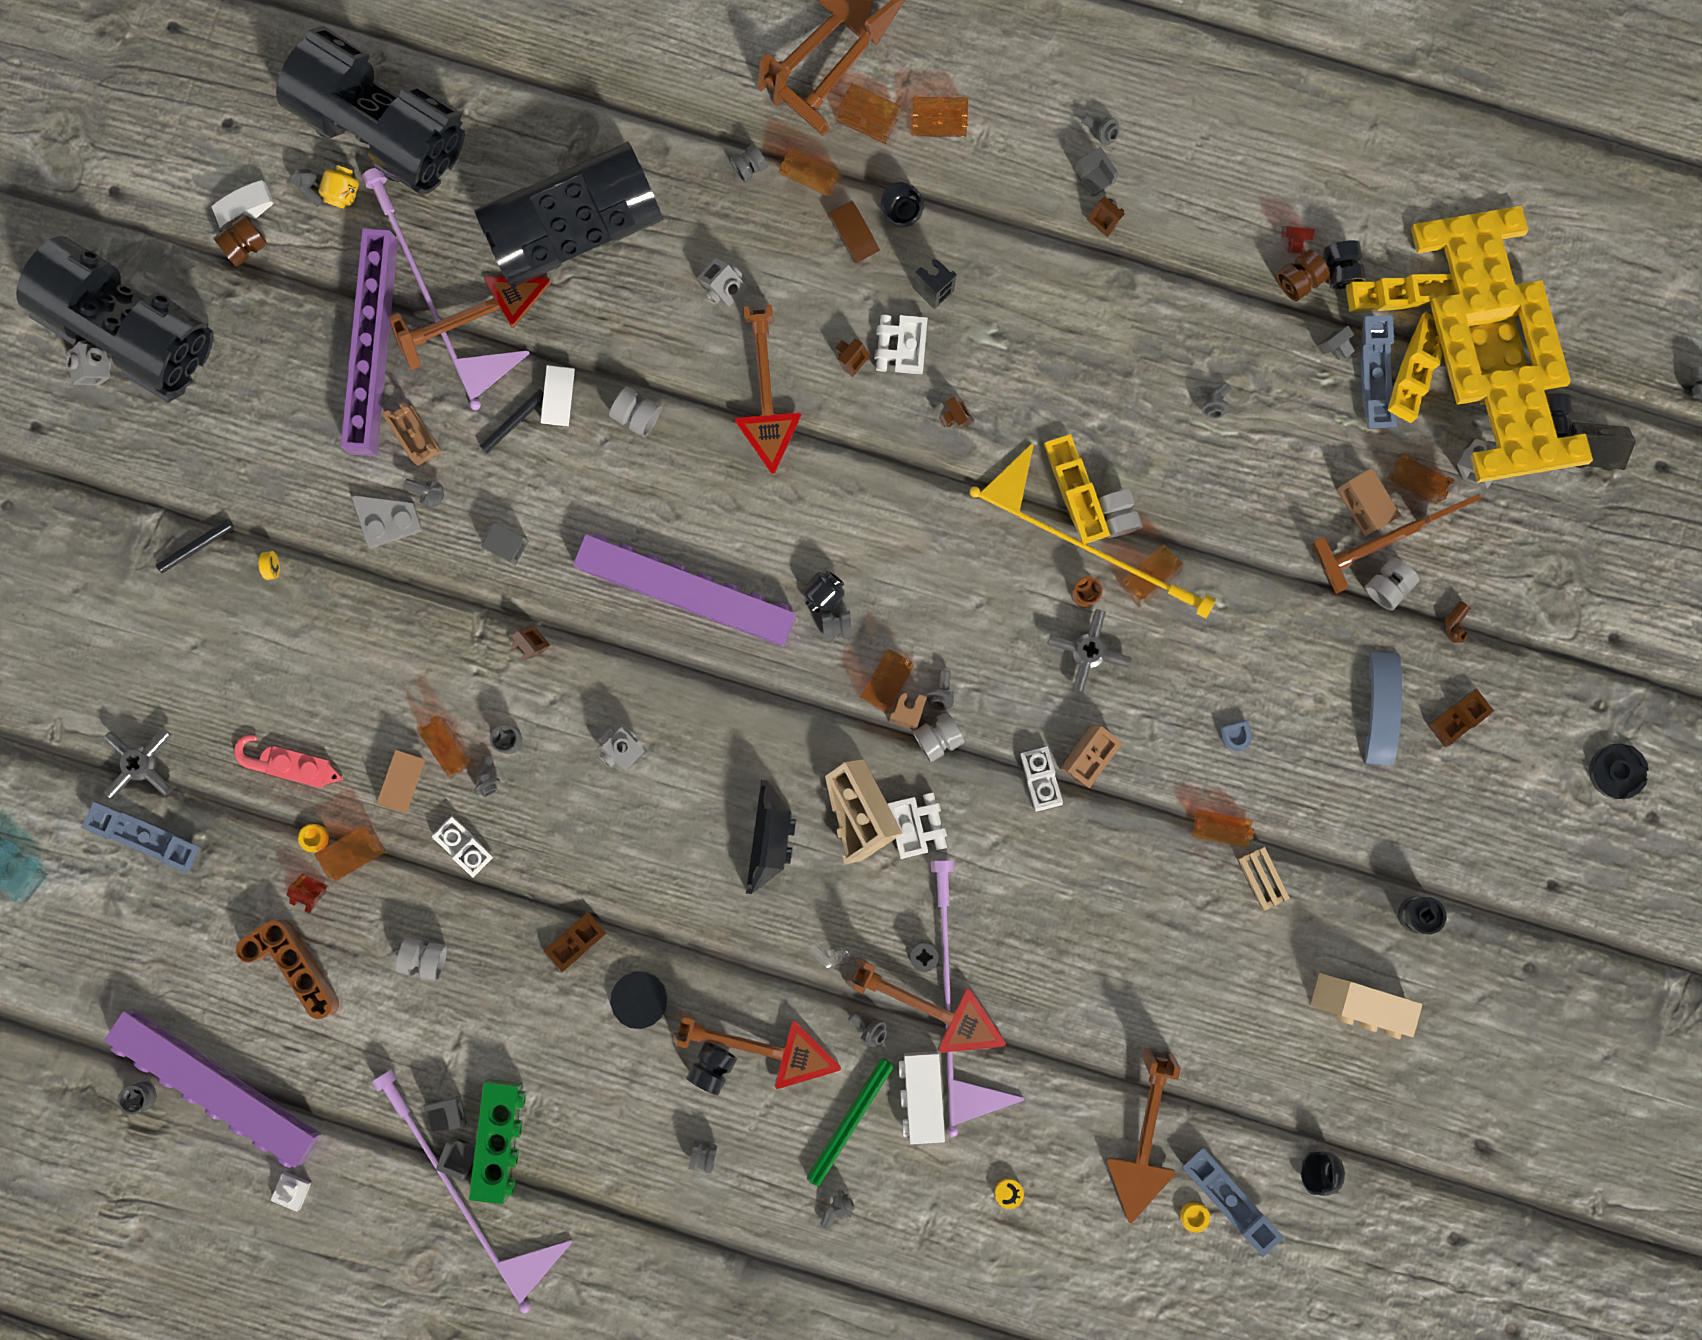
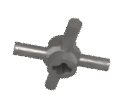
[1047,609,1132,693]
[103,728,173,799]

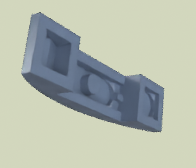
[1361,315,1397,429]
[1364,652,1402,766]
[81,802,201,873]
[1182,1147,1284,1257]

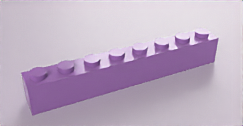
[341,229,398,456]
[573,533,796,648]
[104,1009,322,1168]

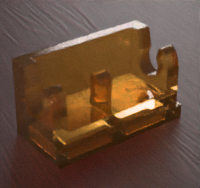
[837,83,901,144]
[912,97,968,137]
[778,147,842,197]
[1387,452,1455,504]
[1122,544,1183,608]
[860,648,914,714]
[417,715,474,779]
[314,825,386,881]

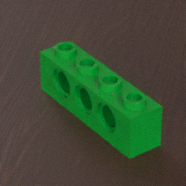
[469,1079,526,1204]

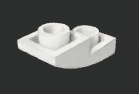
[211,180,274,230]
[541,365,575,427]
[1020,746,1063,812]
[432,815,493,877]

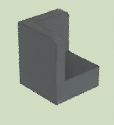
[1074,146,1118,196]
[481,523,529,566]
[422,1095,467,1131]
[436,1137,475,1180]

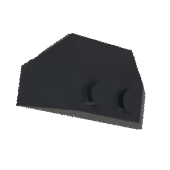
[746,780,797,894]

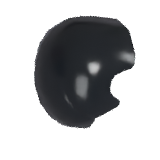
[880,182,924,228]
[1301,1151,1345,1196]

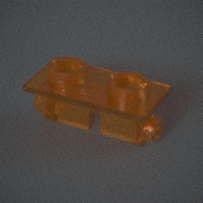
[1192,809,1254,848]

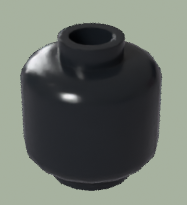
[803,570,845,613]

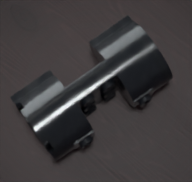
[276,26,465,195]
[474,141,664,288]
[16,236,214,403]

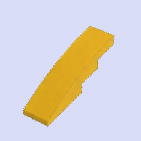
[1346,274,1456,312]
[1387,312,1443,423]
[1044,434,1110,545]

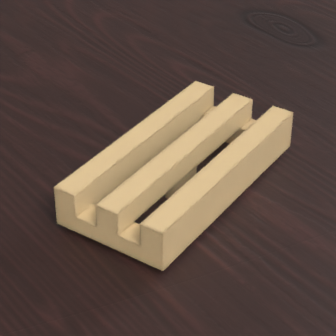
[1238,847,1290,911]

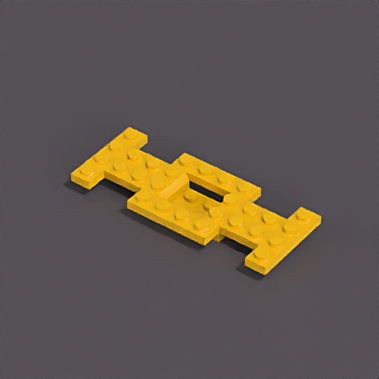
[1411,206,1593,483]

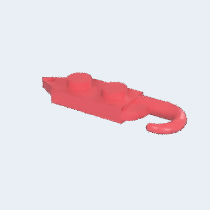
[234,735,344,788]

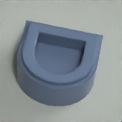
[1219,720,1252,751]

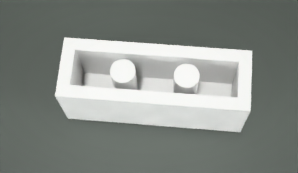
[899,1051,945,1144]

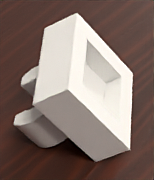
[271,1172,312,1212]

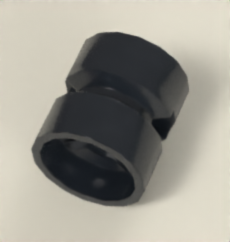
[1324,240,1366,290]
[1545,393,1572,438]
[1398,896,1447,935]
[686,1041,738,1095]

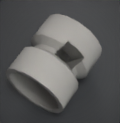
[609,386,662,437]
[1098,489,1143,538]
[1365,557,1420,611]
[912,711,965,763]
[396,936,447,982]

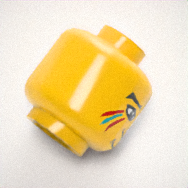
[318,165,359,209]

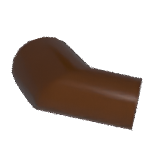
[1444,601,1471,643]

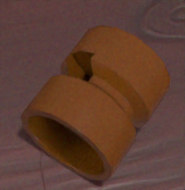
[213,215,268,267]
[1276,249,1330,302]

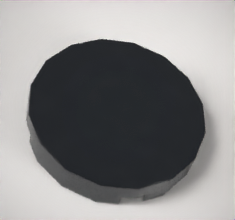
[1589,743,1649,799]
[610,971,668,1029]

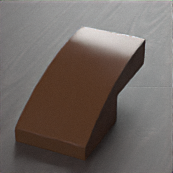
[828,200,880,263]
[1428,689,1494,747]
[543,912,607,974]

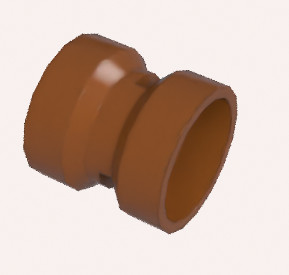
[1071,576,1103,608]

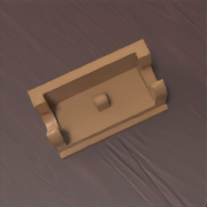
[382,403,442,466]
[1336,468,1401,537]
[889,693,927,730]
[1059,724,1123,788]
[376,749,426,814]

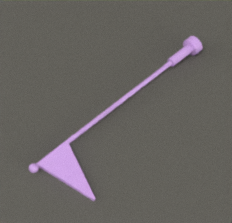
[362,168,530,410]
[931,860,1024,1137]
[372,1069,573,1313]

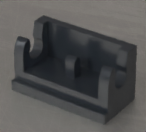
[913,259,957,310]

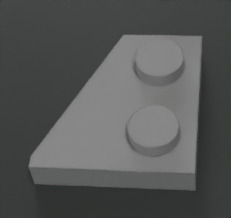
[352,496,423,549]

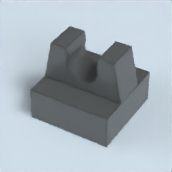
[1317,326,1355,360]

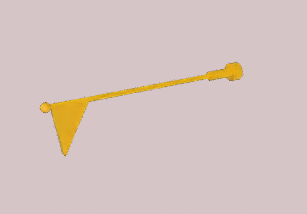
[969,444,1217,619]

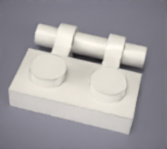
[874,315,928,374]
[888,793,947,859]

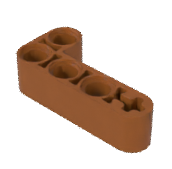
[236,920,339,1019]

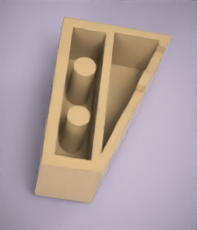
[825,759,903,865]
[1310,973,1423,1039]

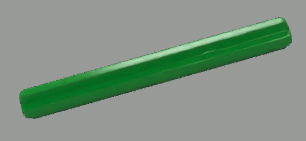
[807,1058,894,1186]

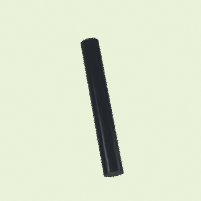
[479,389,544,453]
[156,519,234,574]

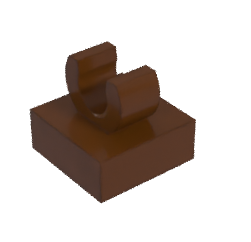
[1087,197,1125,237]
[834,338,870,377]
[939,396,974,427]
[511,624,550,661]

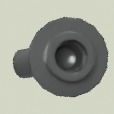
[1081,113,1120,145]
[289,169,323,207]
[1201,382,1232,419]
[403,479,444,509]
[926,670,954,710]
[474,756,500,797]
[848,1011,887,1048]
[820,1190,855,1229]

